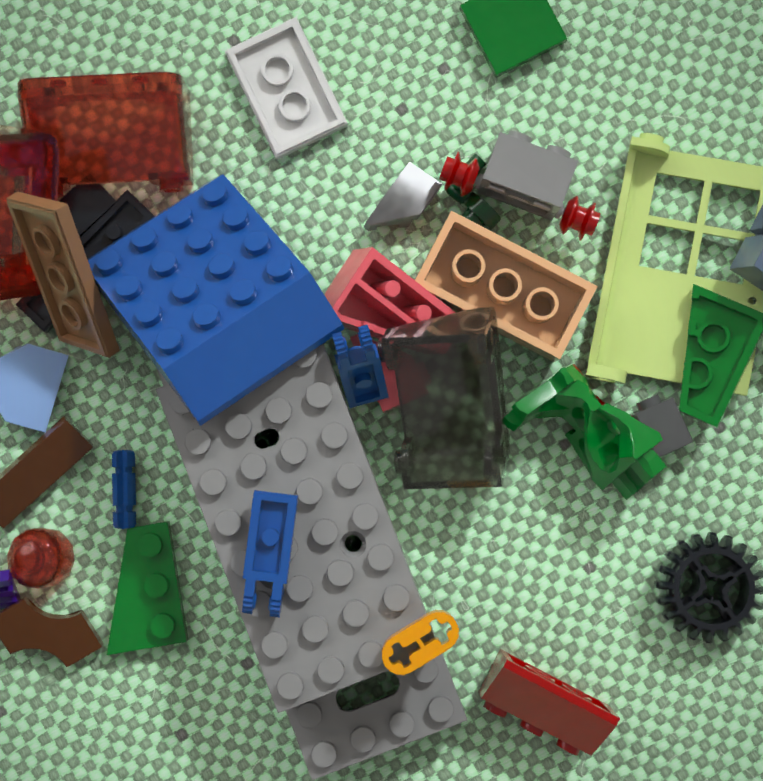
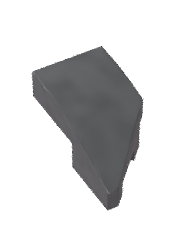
[363,162,442,231]

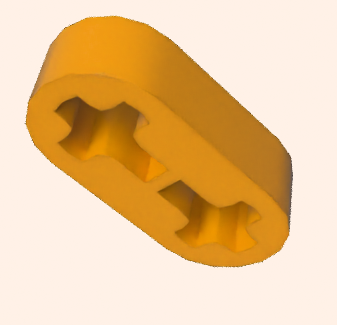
[382,610,459,675]

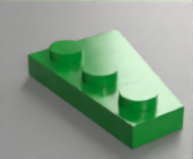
[679,284,763,429]
[107,521,189,655]

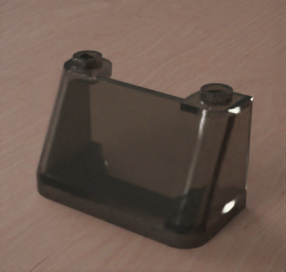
[378,307,510,489]

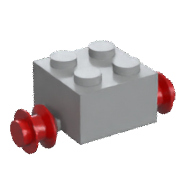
[439,131,601,241]

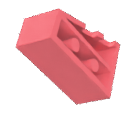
[324,247,465,354]

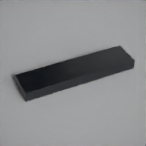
[15,190,154,333]

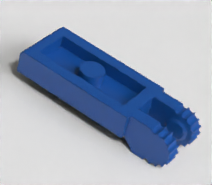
[332,325,389,409]
[242,490,299,618]

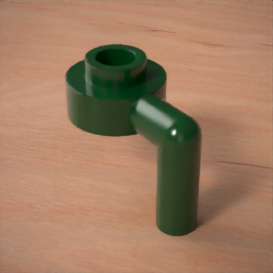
[446,154,501,231]

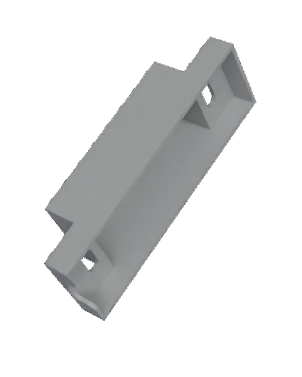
[156,343,467,780]

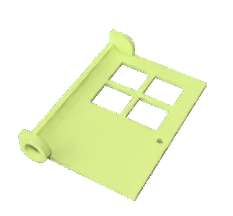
[585,133,763,396]

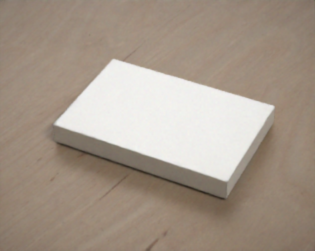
[225,17,348,160]

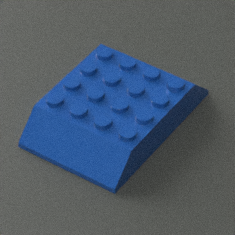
[88,174,344,426]

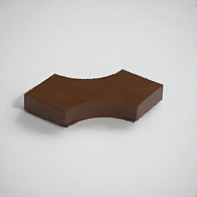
[0,597,103,667]

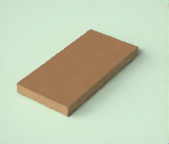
[6,192,120,358]

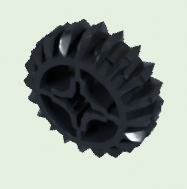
[654,532,763,643]

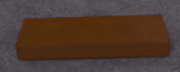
[0,416,93,529]

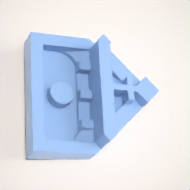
[0,343,69,433]

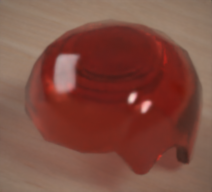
[7,528,75,589]

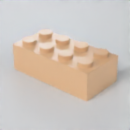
[415,211,598,362]

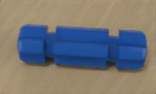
[112,450,136,529]

